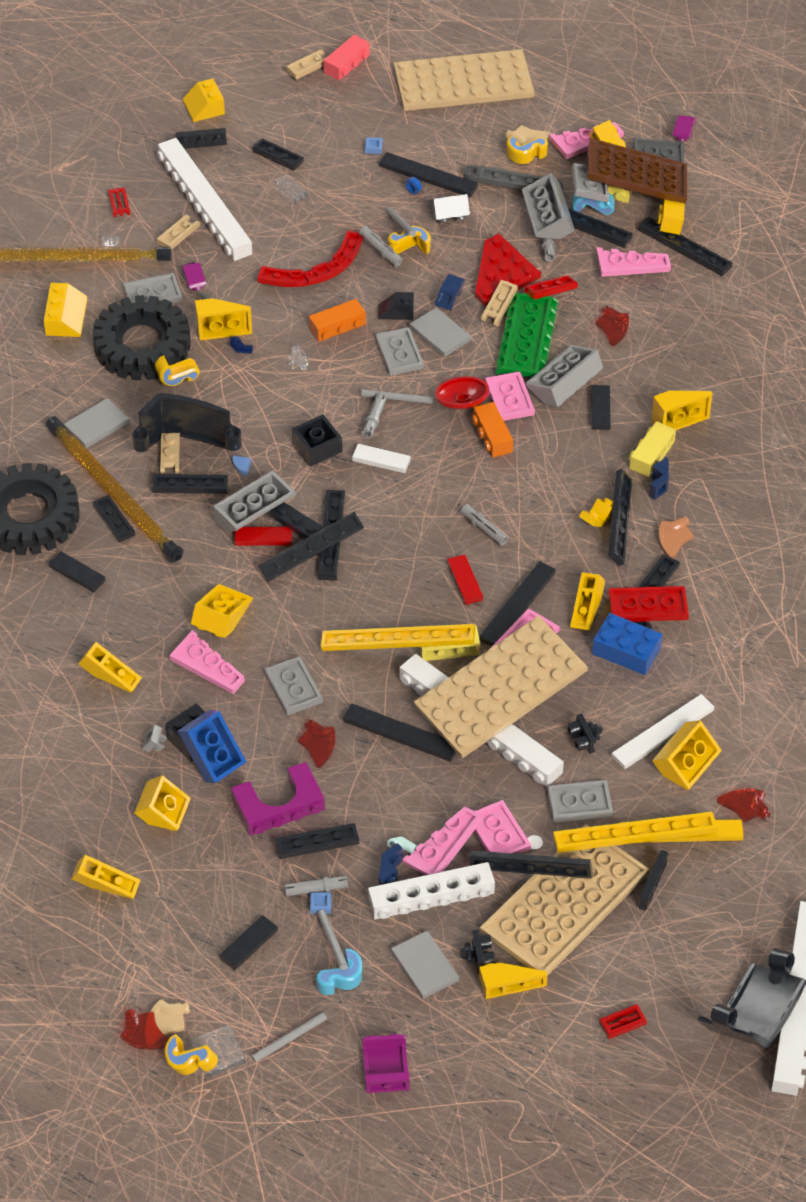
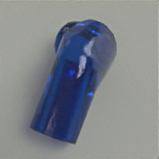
[230,336,253,354]

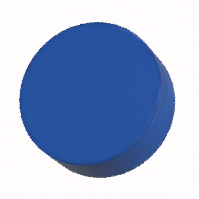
[405,177,422,194]

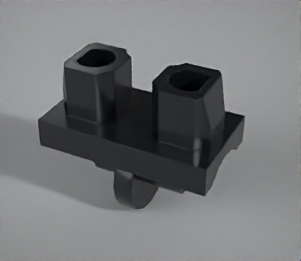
[567,713,603,754]
[459,930,495,974]

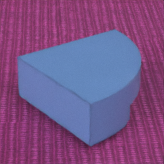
[233,456,251,476]

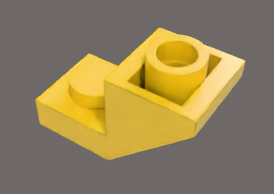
[579,498,613,527]

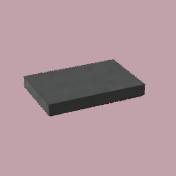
[633,138,685,163]

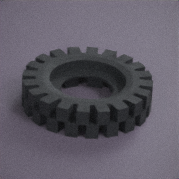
[93,295,191,381]
[0,463,80,555]

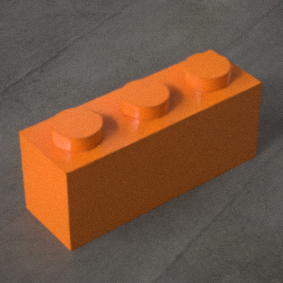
[309,299,366,342]
[471,402,513,458]

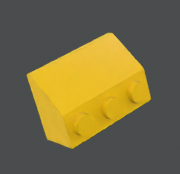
[44,283,87,337]
[652,720,722,790]

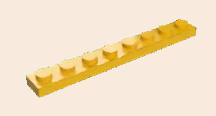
[321,624,476,651]
[553,812,717,853]

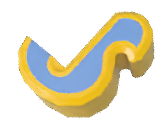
[506,136,548,164]
[388,226,431,255]
[155,355,200,387]
[164,1034,218,1075]

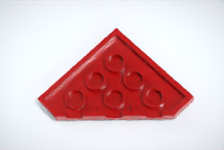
[475,233,541,307]

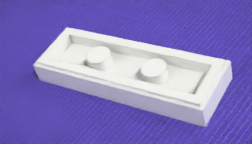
[352,444,411,473]

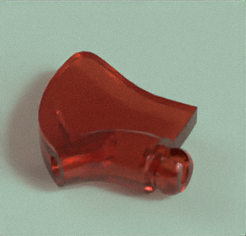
[595,306,629,346]
[298,719,336,768]
[717,789,771,823]
[120,1009,168,1050]

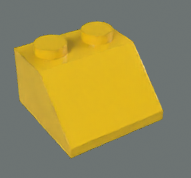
[183,78,225,122]
[134,775,191,831]

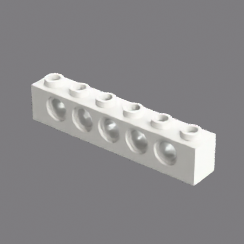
[368,862,495,920]

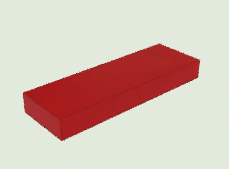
[524,275,578,299]
[235,527,292,546]
[447,555,483,605]

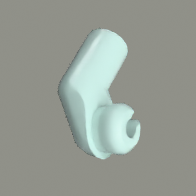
[387,837,417,854]

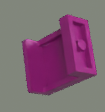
[363,1033,409,1093]

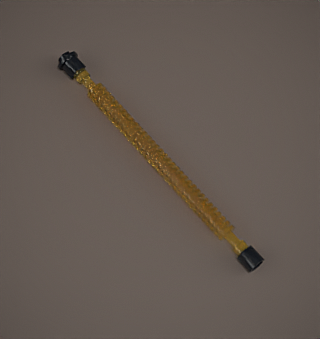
[0,247,171,261]
[45,416,184,563]

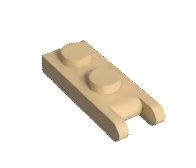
[286,50,327,80]
[157,214,201,250]
[481,280,518,326]
[160,433,180,474]

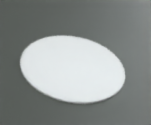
[527,835,543,849]

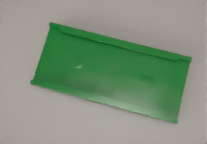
[496,293,558,377]

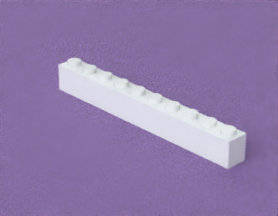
[157,138,252,261]
[400,654,564,787]
[772,901,806,1096]

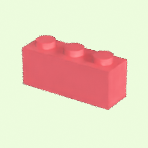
[324,35,370,81]

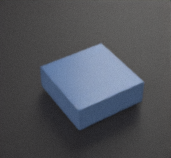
[365,138,383,154]
[310,892,331,914]

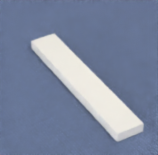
[611,694,714,770]

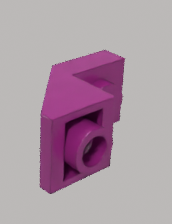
[673,115,697,141]
[181,261,206,291]

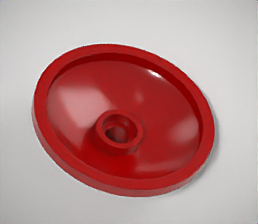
[435,376,490,410]

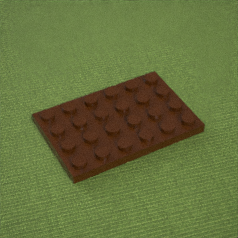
[586,138,687,204]

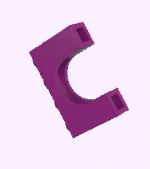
[231,762,325,836]

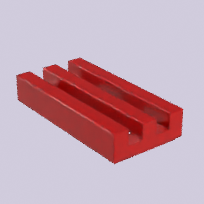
[108,187,131,217]
[599,1004,647,1039]

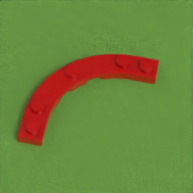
[257,230,364,287]

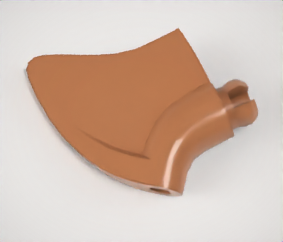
[658,516,694,559]

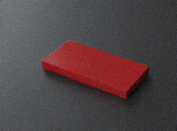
[608,586,689,622]

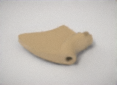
[505,125,551,145]
[145,999,190,1047]

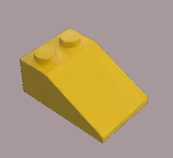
[195,298,252,341]
[651,391,712,430]
[191,584,253,638]

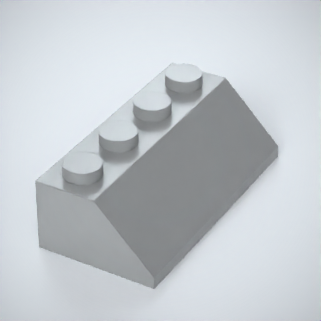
[522,173,575,239]
[525,345,603,407]
[213,470,296,532]

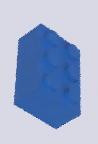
[592,613,663,675]
[178,710,247,783]

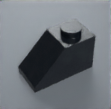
[378,292,414,320]

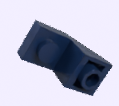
[435,274,465,311]
[649,457,669,500]
[379,843,403,885]

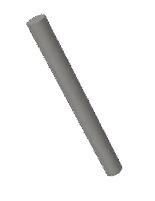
[386,207,416,237]
[361,389,434,404]
[317,910,348,970]
[251,1012,327,1063]

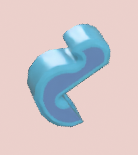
[573,193,615,215]
[316,949,362,995]

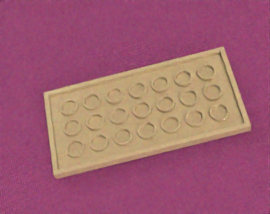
[394,49,534,111]
[414,615,588,759]
[480,824,650,975]

